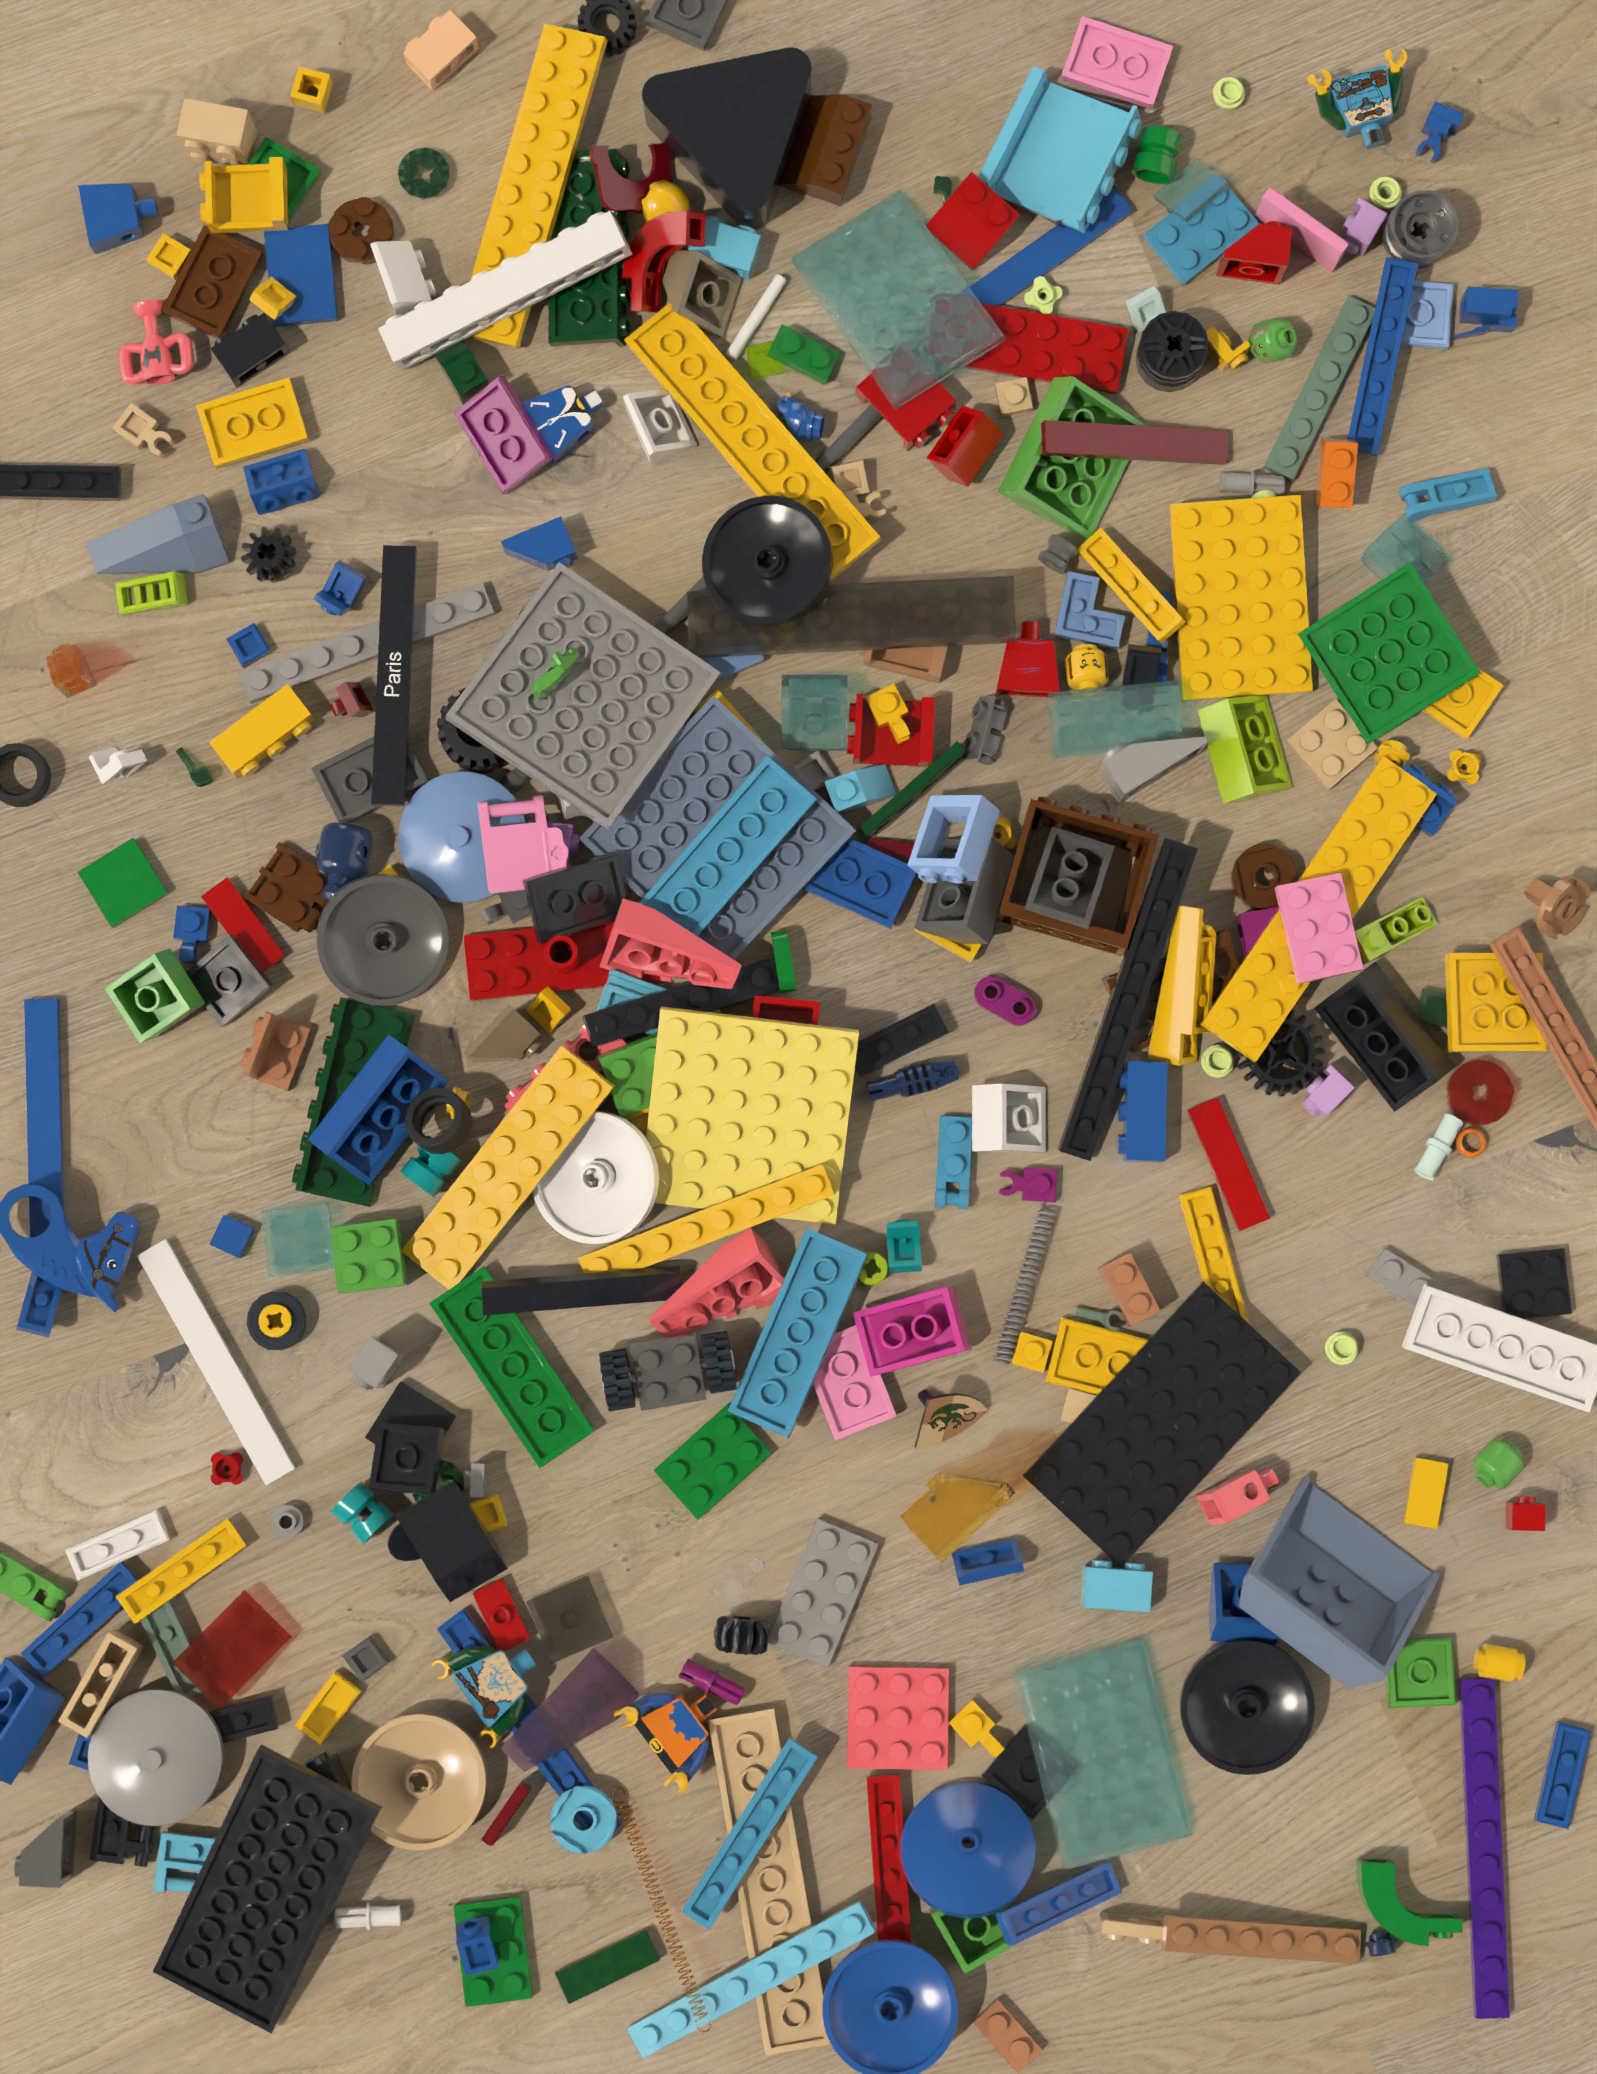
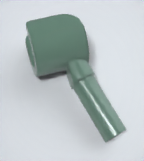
[1075,1306,1124,1330]

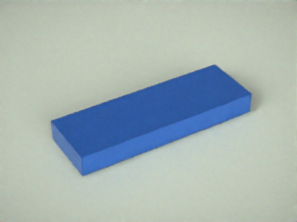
[1534,1721,1591,1829]

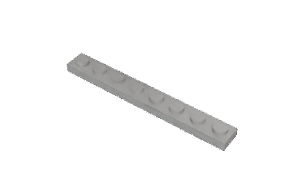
[238,582,495,704]

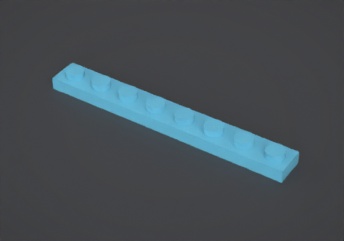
[627,1900,877,2058]

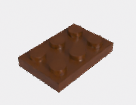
[161,225,264,339]

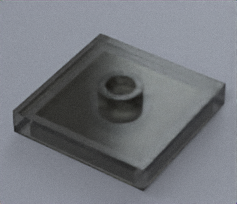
[526,1575,614,1664]

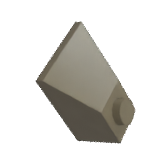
[662,251,742,338]
[464,1004,543,1062]

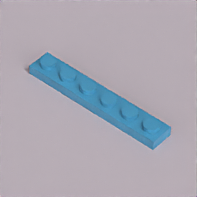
[681,1737,818,1930]

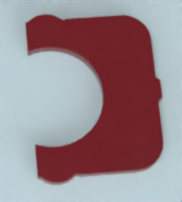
[590,143,673,213]

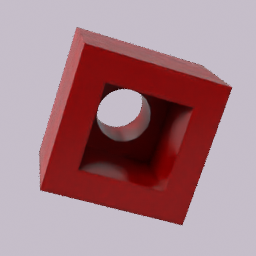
[1506,1496,1546,1531]

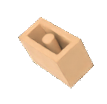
[403,10,479,91]

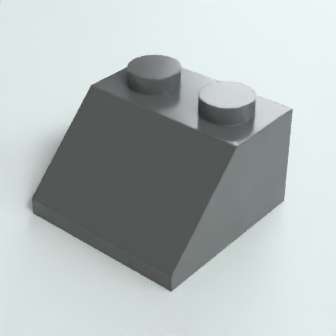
[14,1810,77,1888]

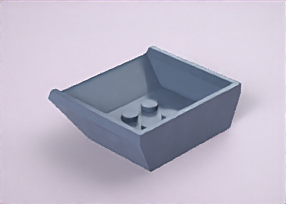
[1239,1476,1440,1688]

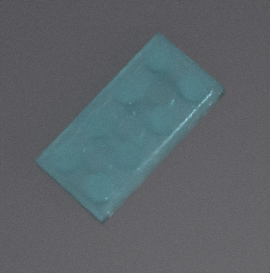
[1048,680,1182,758]

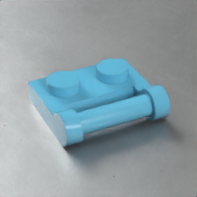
[154,1831,216,1893]

